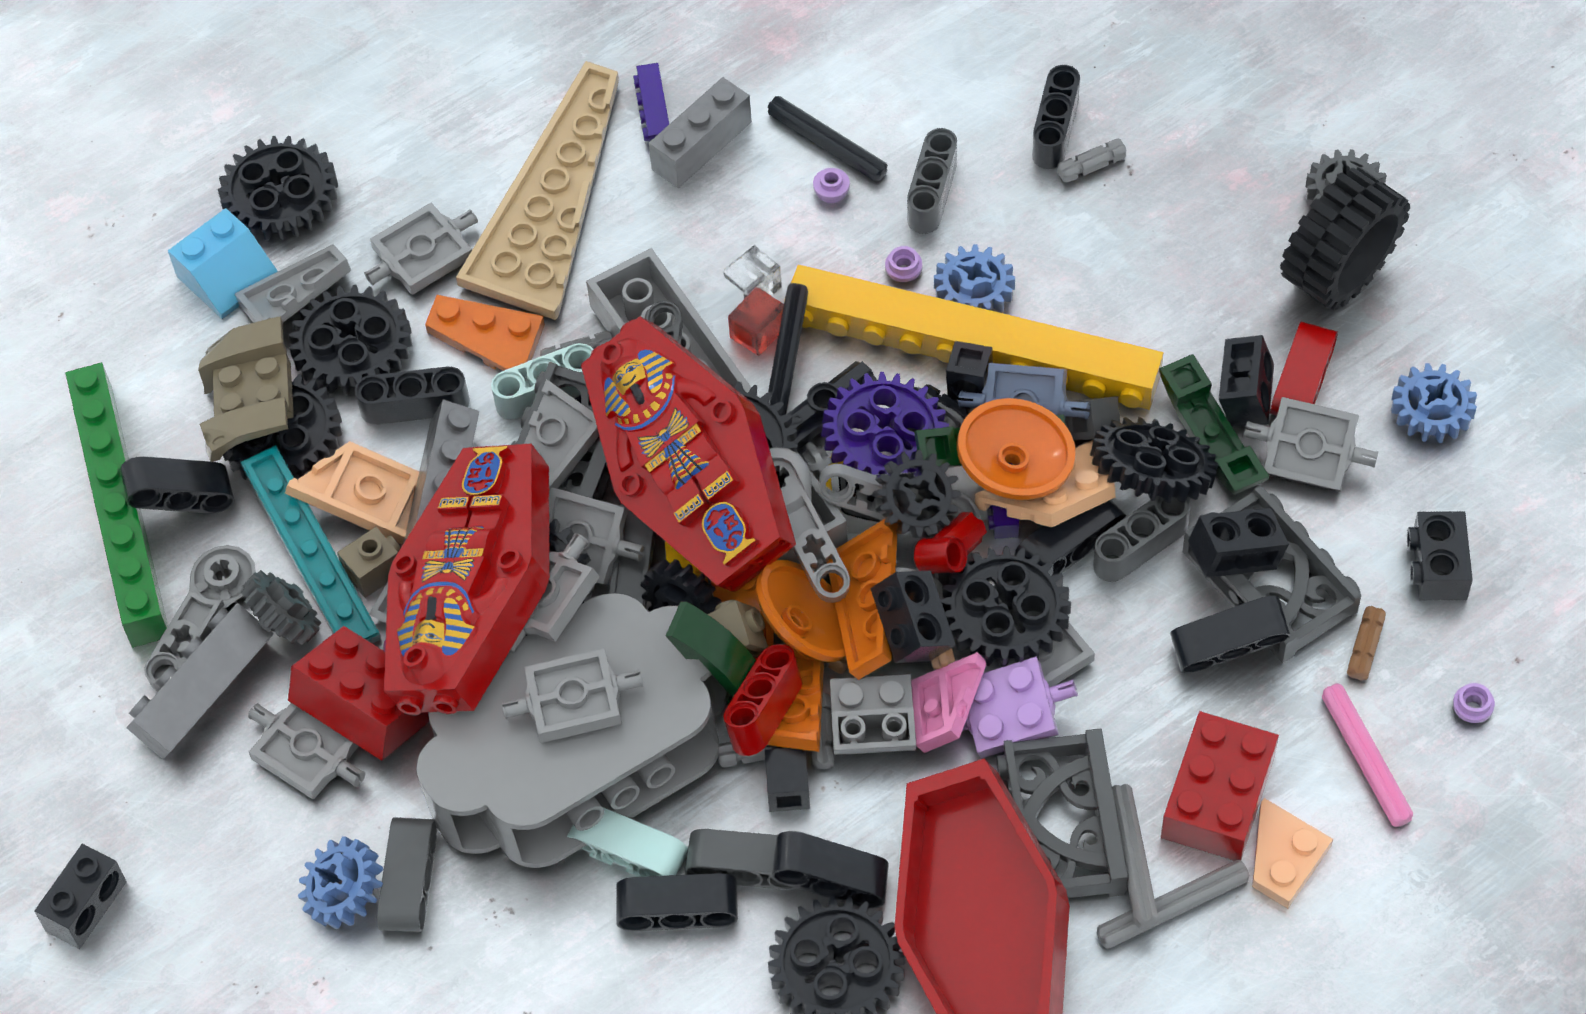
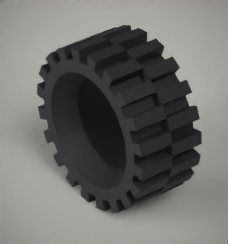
[1280,167,1410,310]

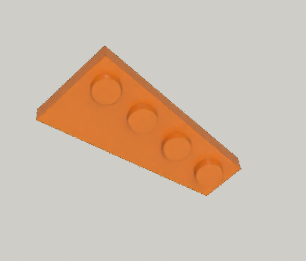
[827,518,898,680]

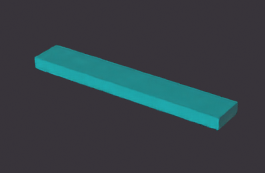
[241,446,381,644]

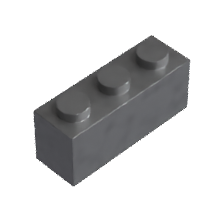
[649,77,752,188]

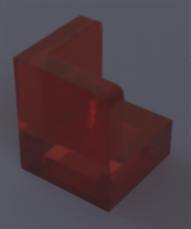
[728,288,784,356]

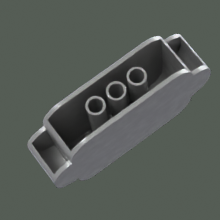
[416,593,728,868]

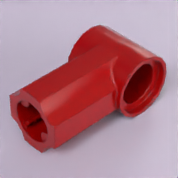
[914,512,987,574]

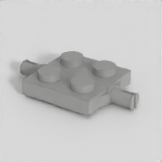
[364,202,478,295]
[1244,397,1379,492]
[549,487,645,585]
[509,533,600,654]
[501,648,643,743]
[248,703,365,800]

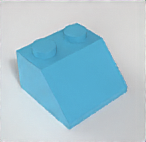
[168,208,278,319]

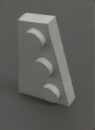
[235,244,351,323]
[524,379,599,493]

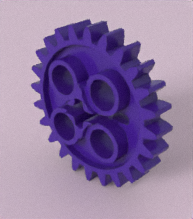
[821,372,949,475]

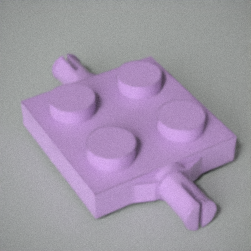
[962,656,1078,759]

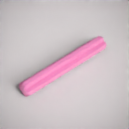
[1322,683,1413,827]

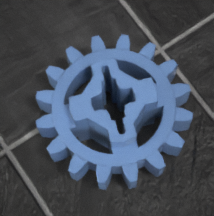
[934,244,1015,313]
[1391,363,1477,443]
[298,836,383,929]

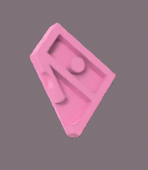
[911,652,986,753]

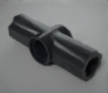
[786,361,878,450]

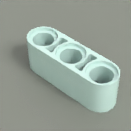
[491,343,594,419]
[567,807,688,877]

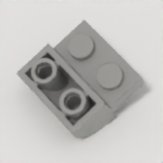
[830,674,916,755]

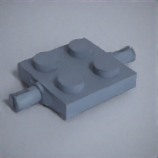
[958,363,1090,419]

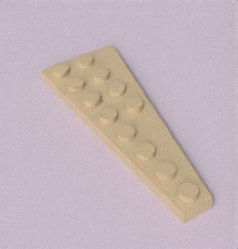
[456,61,619,320]

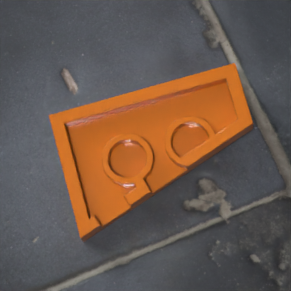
[425,295,545,371]
[767,649,824,752]

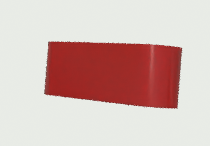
[1270,321,1338,416]
[723,644,803,756]

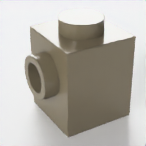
[337,527,401,598]
[708,600,768,658]

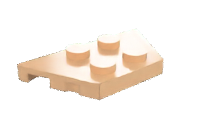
[975,440,1116,527]
[285,441,419,545]

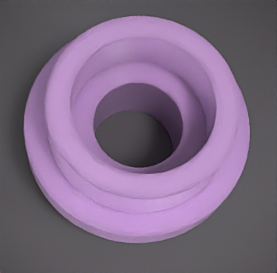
[813,168,850,203]
[885,246,922,282]
[1453,683,1495,723]

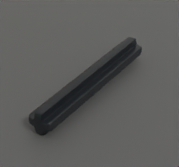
[767,96,888,182]
[768,283,808,416]

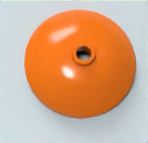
[957,398,1076,500]
[756,560,846,662]

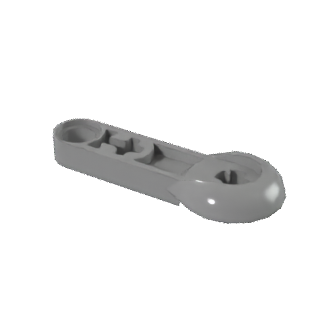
[769,447,850,603]
[819,464,980,539]
[144,545,256,691]

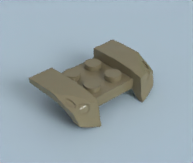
[198,316,294,462]

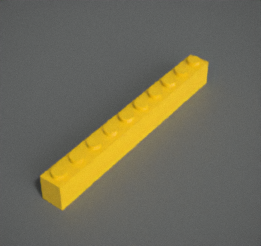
[784,264,1164,410]

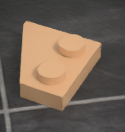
[1252,798,1333,909]

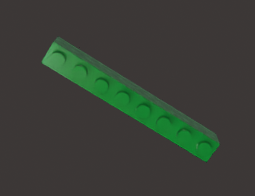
[65,362,168,648]

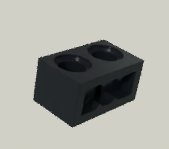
[1219,335,1274,428]
[1188,508,1289,578]
[1407,511,1473,600]
[870,571,956,663]
[34,843,127,949]

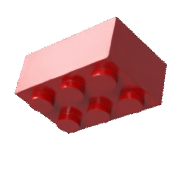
[288,626,430,761]
[1161,711,1279,861]

